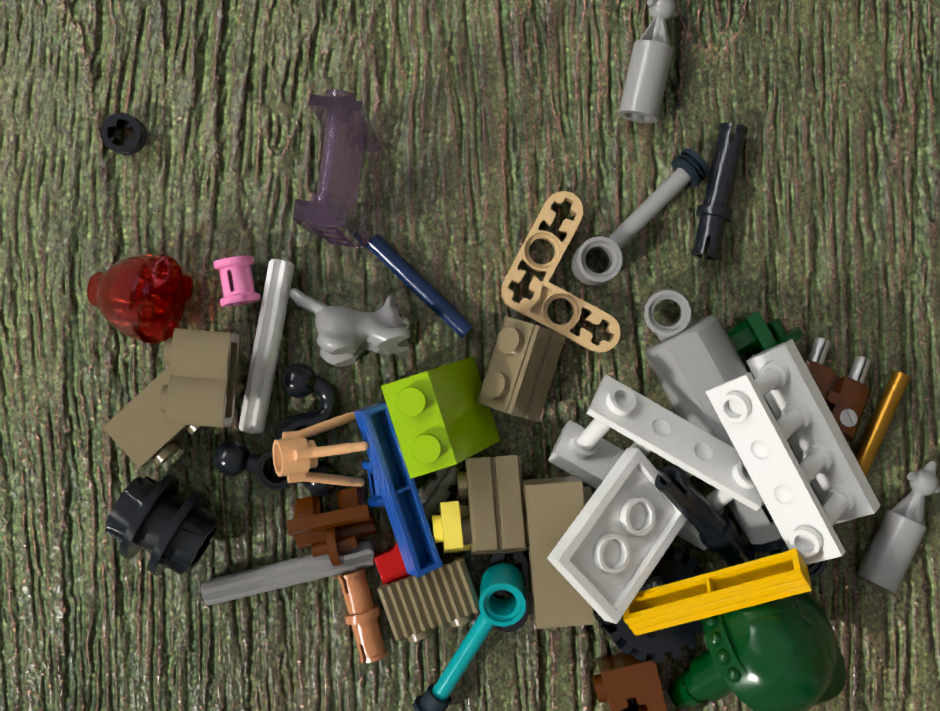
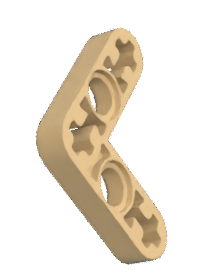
[501,191,621,353]

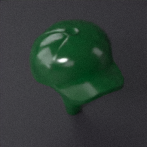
[668,592,846,711]

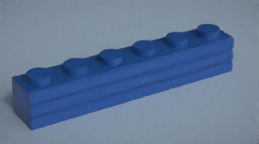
[354,402,443,578]

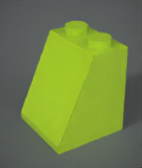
[381,356,500,479]

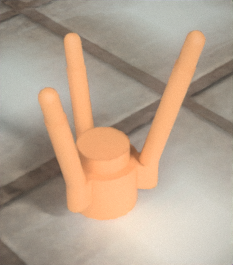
[272,409,369,487]

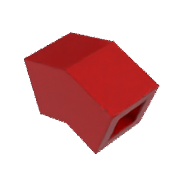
[374,542,409,584]

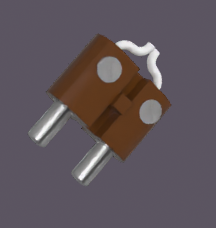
[804,337,871,441]

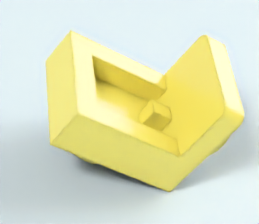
[431,501,471,554]

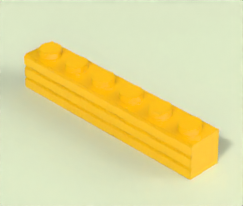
[623,548,812,636]

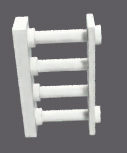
[705,339,881,565]
[548,375,763,551]

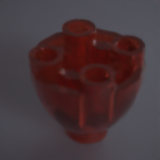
[87,253,193,345]

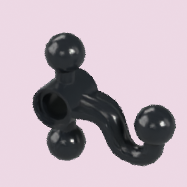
[214,363,339,496]

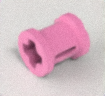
[213,255,261,307]

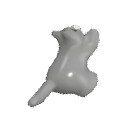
[289,288,410,367]

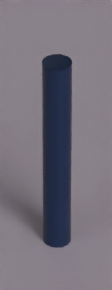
[366,234,474,338]

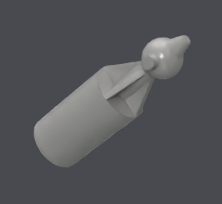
[618,0,677,123]
[857,461,940,593]

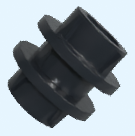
[105,474,220,576]

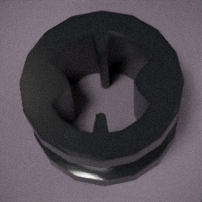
[100,112,146,155]

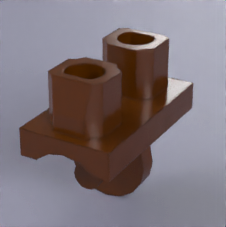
[287,487,377,567]

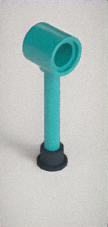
[413,563,526,711]

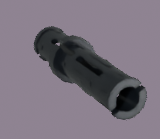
[690,122,748,261]
[654,465,755,567]

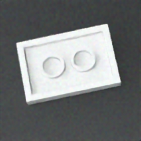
[547,448,687,624]

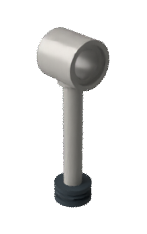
[571,148,710,286]

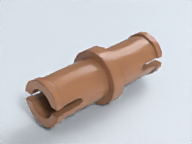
[337,568,388,663]

